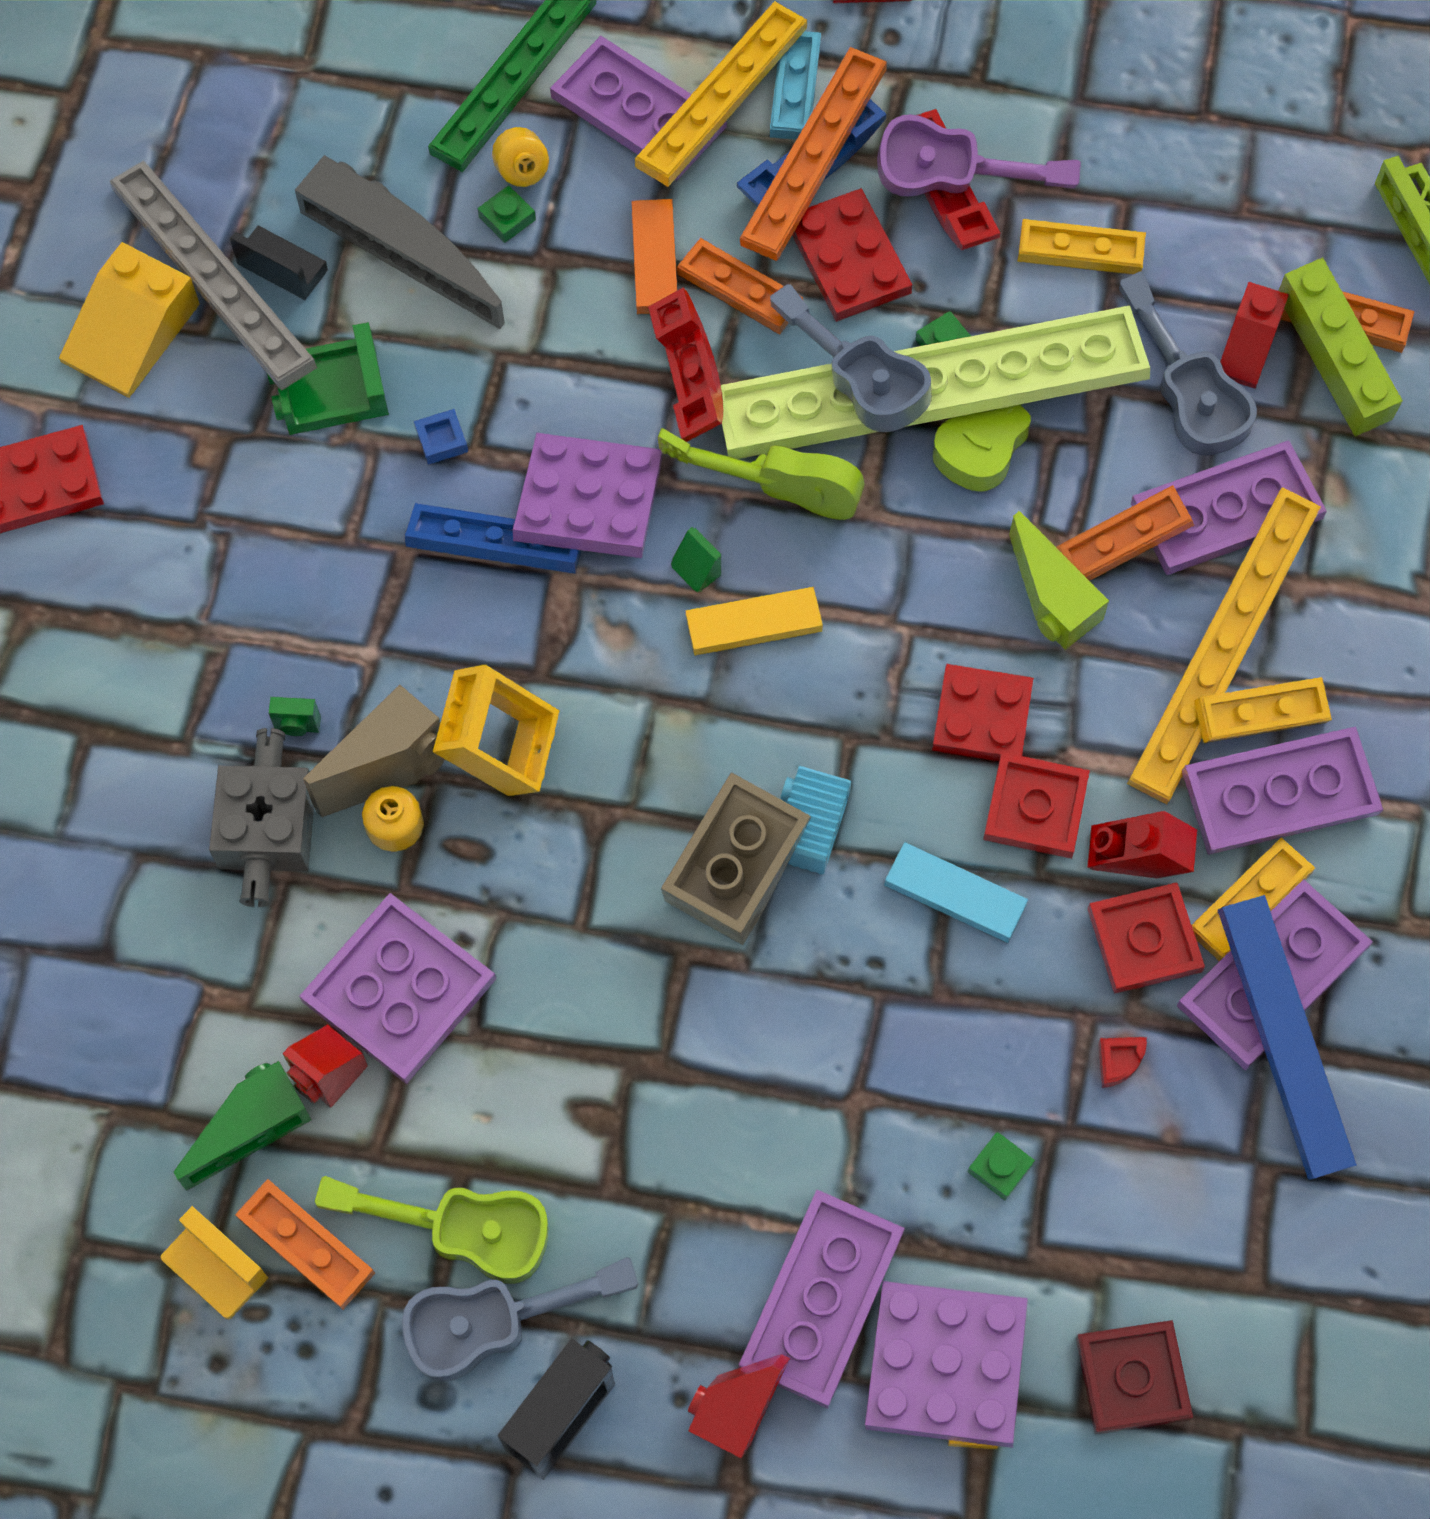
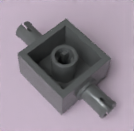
[209,728,314,907]

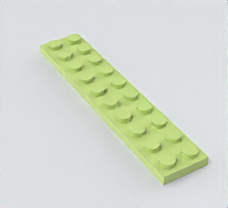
[721,305,1150,459]

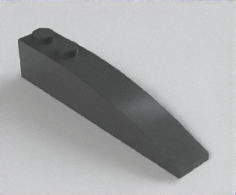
[295,155,505,329]

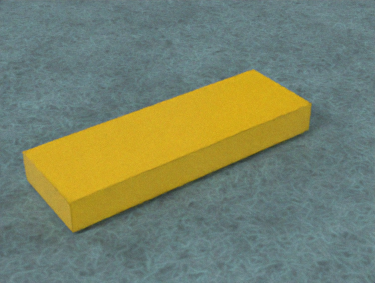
[1017,219,1146,274]
[685,587,823,656]
[1194,677,1332,743]
[1192,837,1315,961]

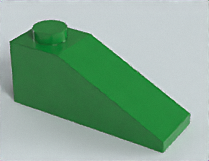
[173,1061,312,1191]

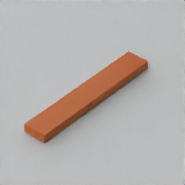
[740,47,887,261]

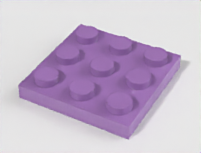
[513,433,662,558]
[299,893,496,1084]
[865,1281,1028,1448]

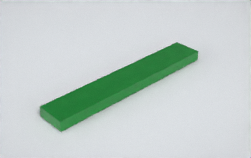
[428,0,596,172]

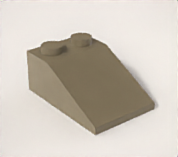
[303,685,445,817]
[661,772,811,945]

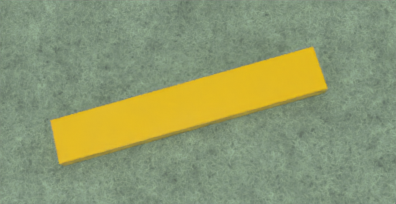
[635,1,807,187]

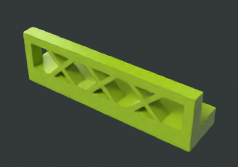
[1375,156,1430,285]

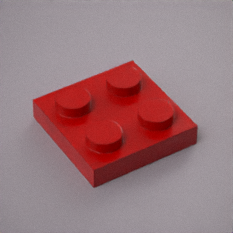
[932,664,1034,761]
[983,752,1090,859]
[1087,882,1205,994]

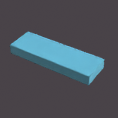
[770,31,821,140]
[884,842,1028,943]

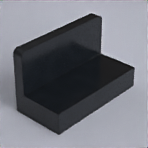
[229,225,328,300]

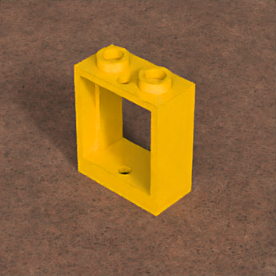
[433,665,560,796]

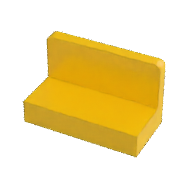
[161,1206,268,1320]

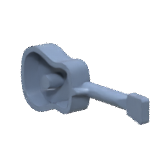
[1119,272,1257,456]
[770,284,932,432]
[402,1257,639,1382]

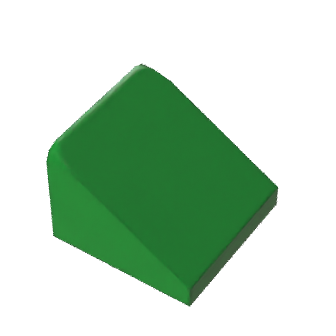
[671,527,721,592]

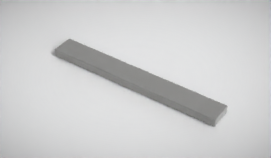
[109,160,317,390]

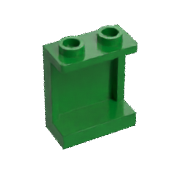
[267,322,389,435]

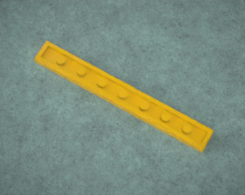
[1127,487,1321,805]

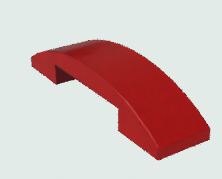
[918,109,1001,250]
[648,288,724,442]

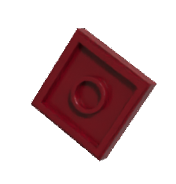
[1076,1320,1193,1435]

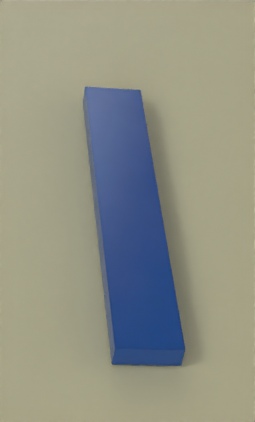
[1217,895,1357,1180]

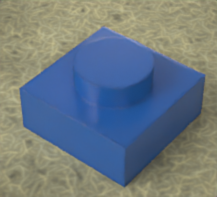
[414,409,468,465]

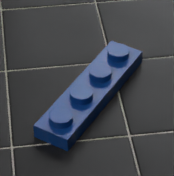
[405,503,581,574]

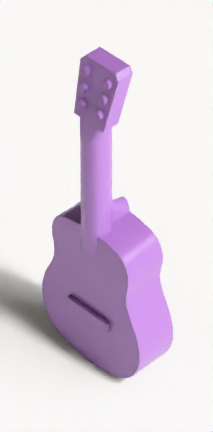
[877,114,1081,197]

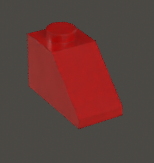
[1220,282,1289,389]
[687,1354,790,1458]

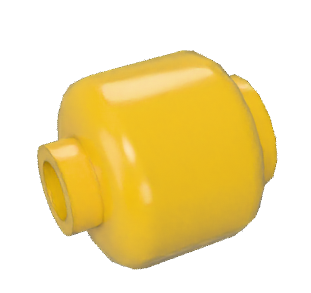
[492,127,549,187]
[362,786,424,852]

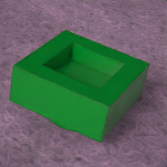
[477,185,536,243]
[915,311,971,346]
[268,697,321,736]
[967,1132,1035,1201]

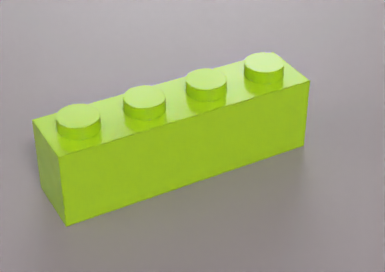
[1278,257,1403,437]

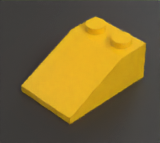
[59,242,200,398]

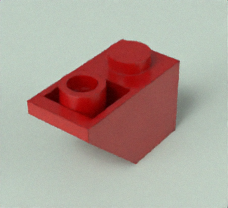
[1087,811,1197,879]
[282,1024,368,1108]

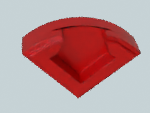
[1098,1037,1147,1088]

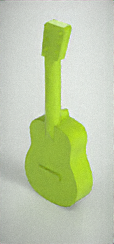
[932,404,1031,492]
[658,428,865,520]
[314,1176,549,1284]

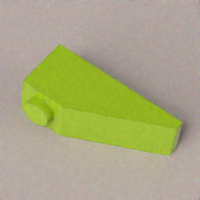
[1009,511,1109,650]

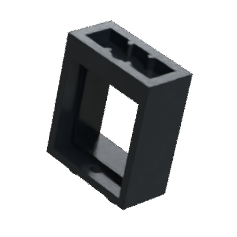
[497,1338,615,1480]

